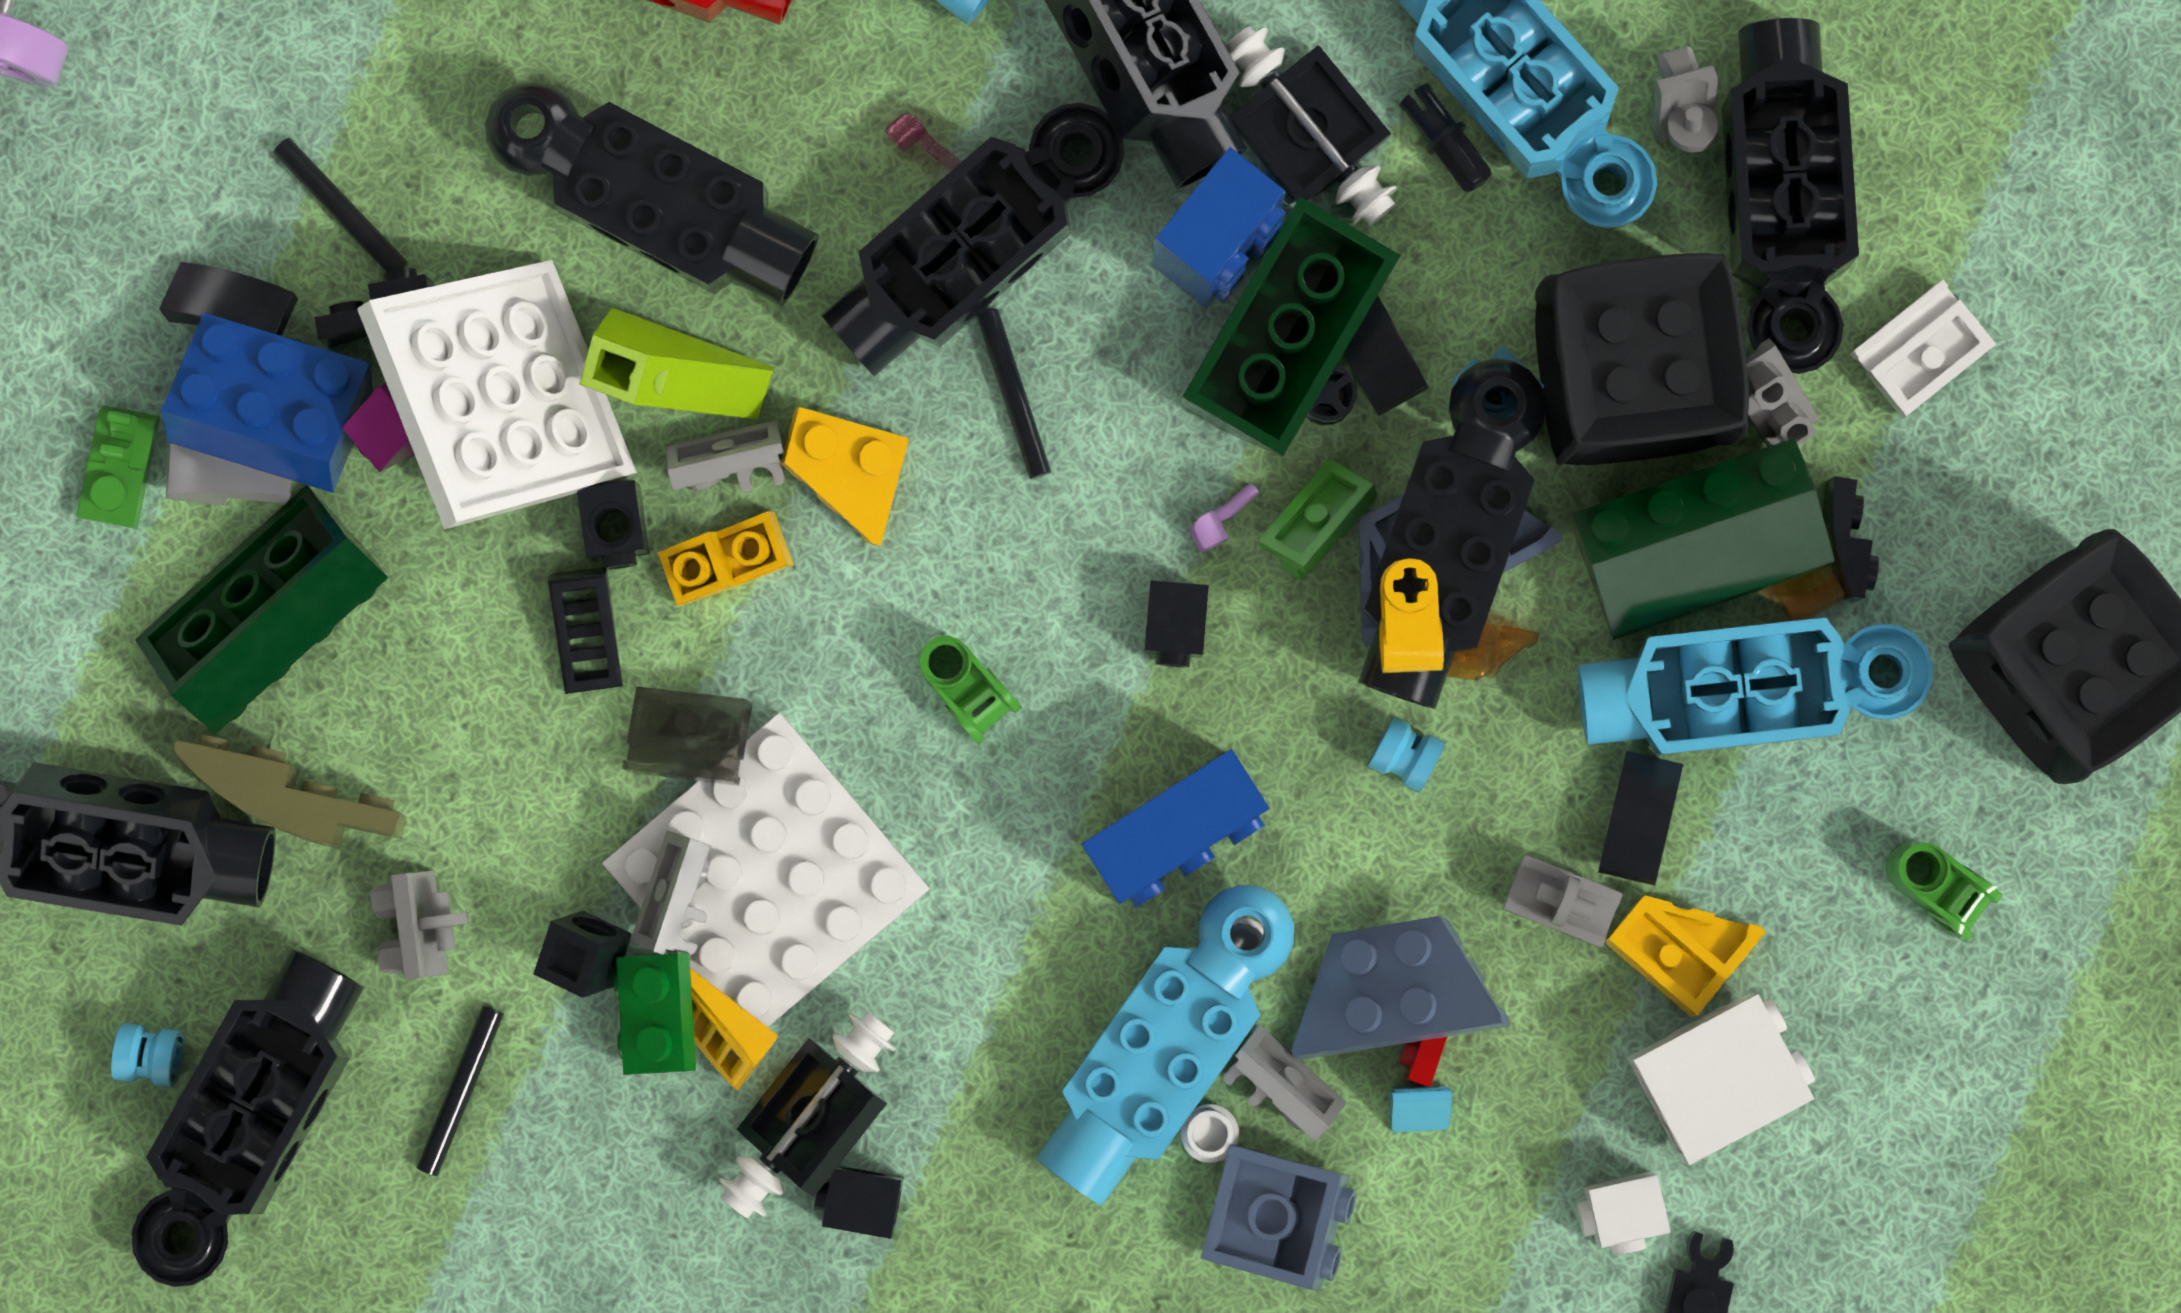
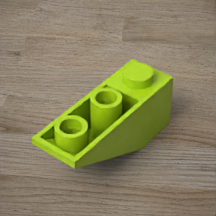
[579,307,775,419]

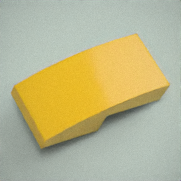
[657,511,794,606]

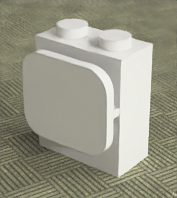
[1626,993,1815,1166]

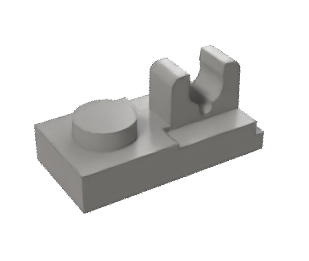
[666,420,785,493]
[630,831,711,955]
[1223,1025,1346,1142]

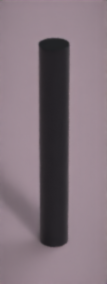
[273,138,408,272]
[976,309,1052,480]
[416,1005,504,1176]

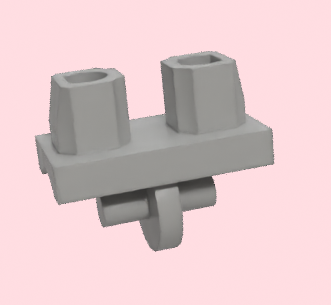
[1652,47,1719,153]
[1746,338,1820,447]
[1502,855,1623,948]
[370,871,469,980]

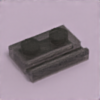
[622,686,753,786]

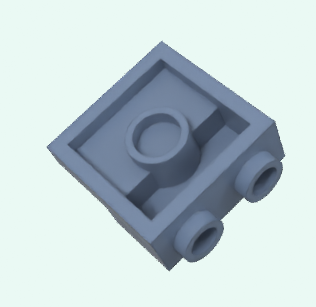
[1200,1145,1356,1290]

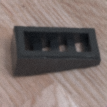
[548,567,623,694]

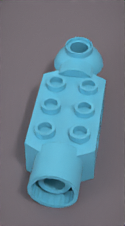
[1397,0,1657,228]
[1577,617,1933,755]
[1036,885,1294,1206]

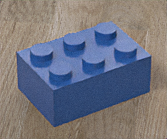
[1153,147,1286,308]
[161,312,373,493]
[1081,749,1270,908]

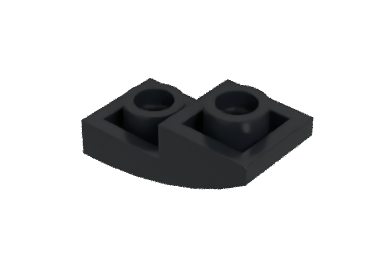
[159,262,298,336]
[314,268,434,347]
[1343,295,1429,416]
[1823,476,1879,602]
[1598,751,1683,886]

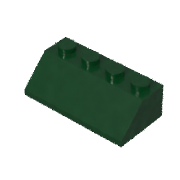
[1181,197,1401,457]
[1572,438,1835,640]
[135,485,388,734]

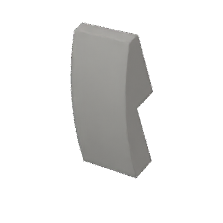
[165,443,291,505]

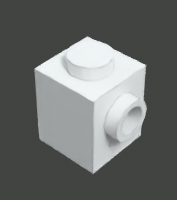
[1576,1172,1671,1255]

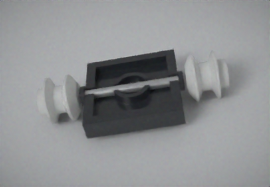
[1225,26,1398,226]
[719,1011,896,1218]

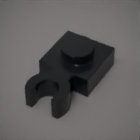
[1664,1231,1734,1313]

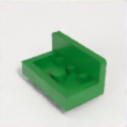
[614,953,696,1075]

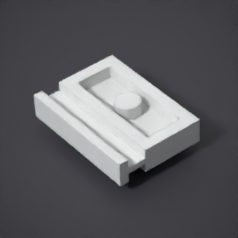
[1850,279,1996,419]

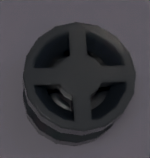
[1306,365,1357,426]

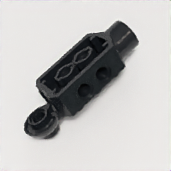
[1045,0,1247,189]
[1722,18,1859,374]
[485,81,819,306]
[821,103,1124,377]
[1358,358,1546,709]
[0,762,276,926]
[132,948,365,1287]

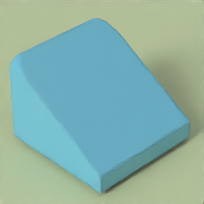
[1389,1085,1452,1132]

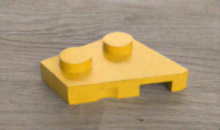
[780,407,909,546]
[1604,895,1766,1018]

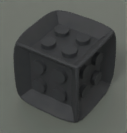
[1535,253,1749,466]
[1948,529,2181,784]

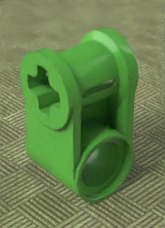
[919,636,1022,745]
[1886,842,2003,943]

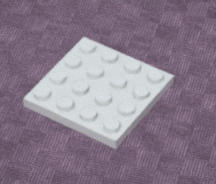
[357,260,637,529]
[602,712,930,1028]

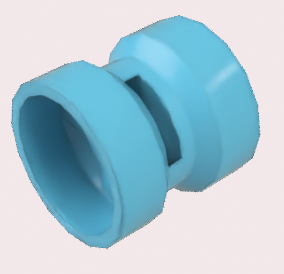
[1367,716,1446,793]
[111,1023,185,1088]

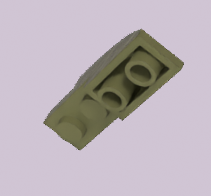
[173,733,407,850]

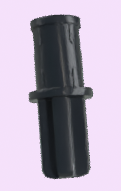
[1399,83,1492,193]

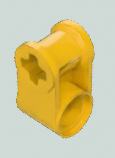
[1379,558,1444,673]

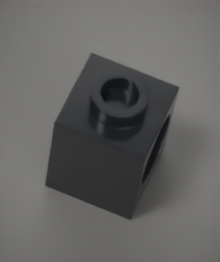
[577,480,650,570]
[1144,580,1209,668]
[533,911,632,998]
[814,1165,904,1239]

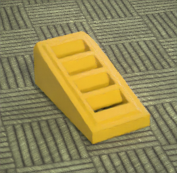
[690,968,779,1091]

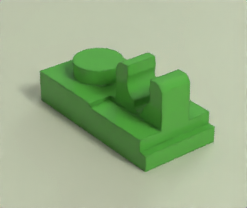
[76,405,160,529]
[1258,458,1377,580]

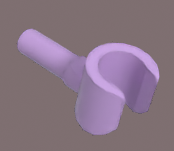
[1190,483,1259,553]

